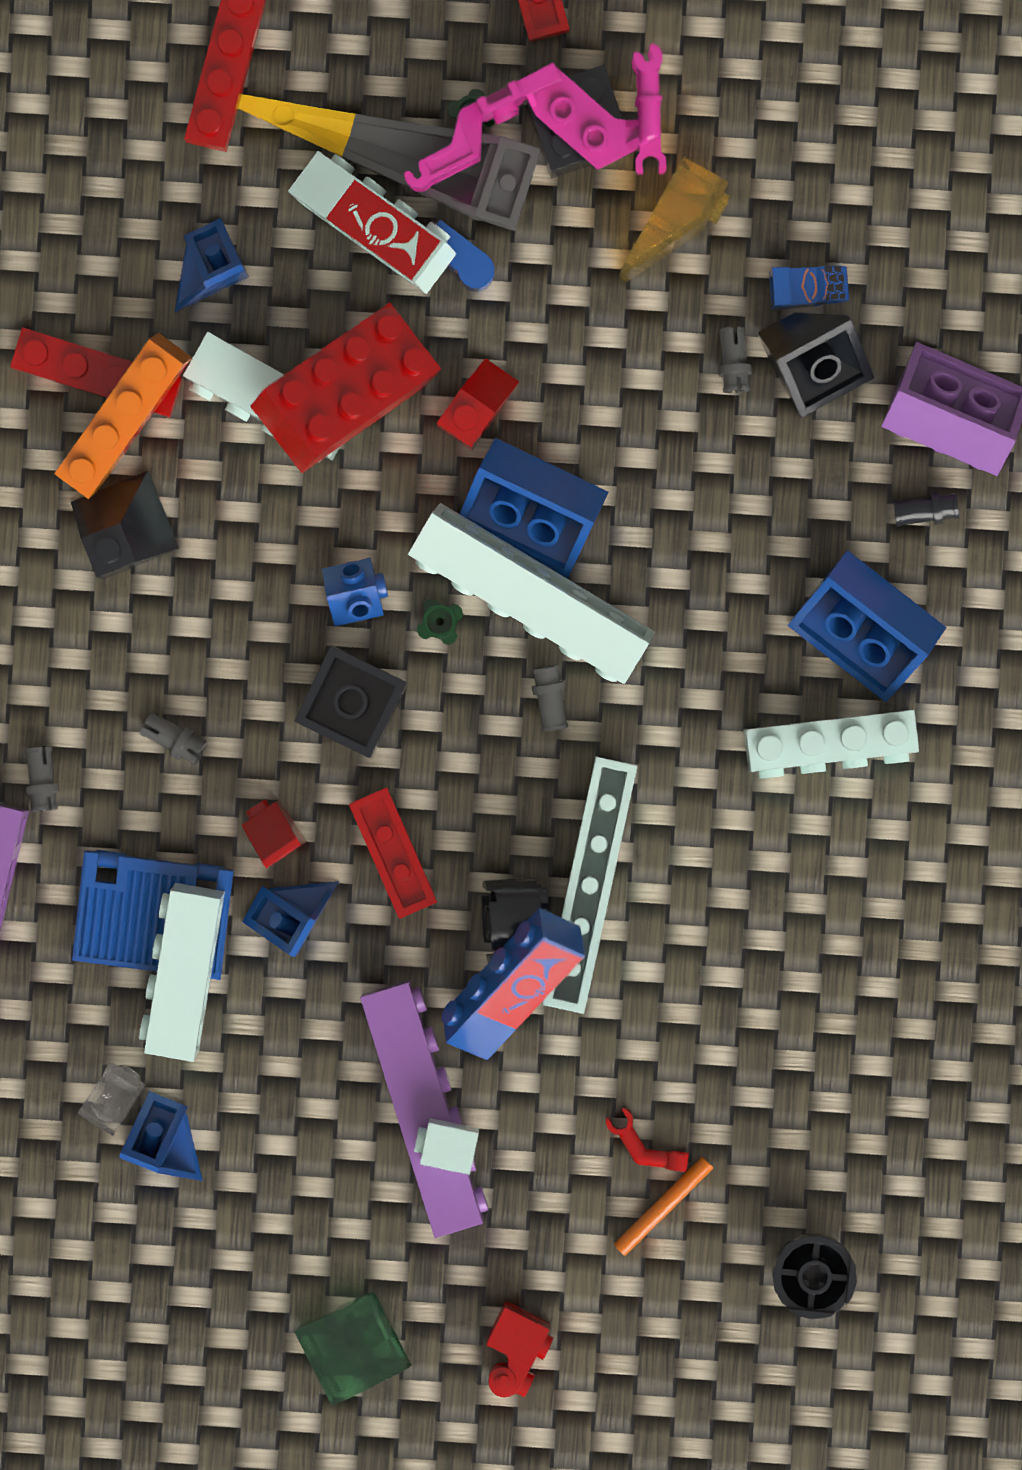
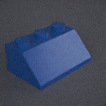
[460,438,609,578]
[787,550,947,702]

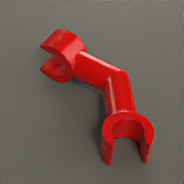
[606,1107,689,1172]

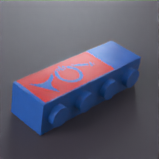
[442,908,585,1060]

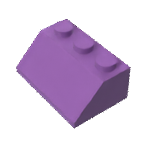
[881,342,1022,476]

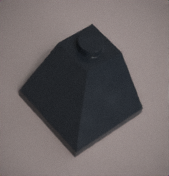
[757,312,874,418]
[71,471,180,580]

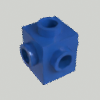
[322,558,388,626]

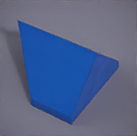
[174,218,249,313]
[242,881,339,957]
[119,1091,203,1181]

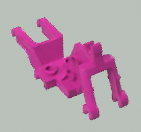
[404,44,666,193]

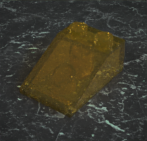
[619,157,731,283]

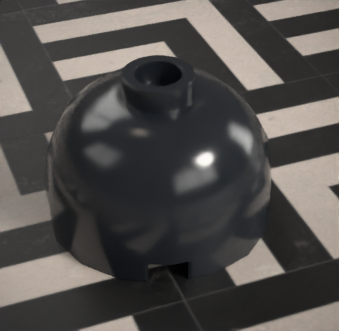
[772,1233,857,1320]

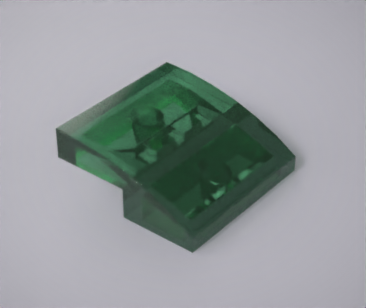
[294,1291,412,1406]

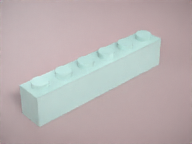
[408,503,655,684]
[543,756,637,1014]

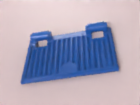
[72,850,234,980]

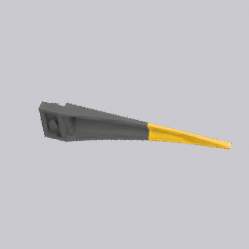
[238,94,541,231]

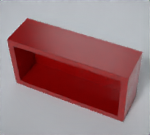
[250,302,441,473]

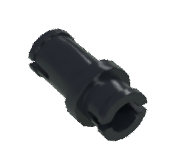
[893,491,959,527]

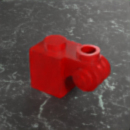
[486,1301,554,1398]

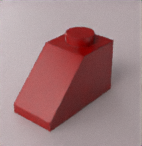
[437,358,520,451]
[241,799,307,868]

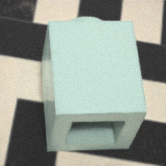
[414,1118,479,1175]

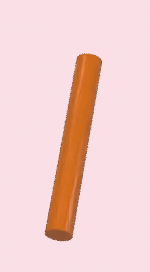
[613,1156,714,1256]

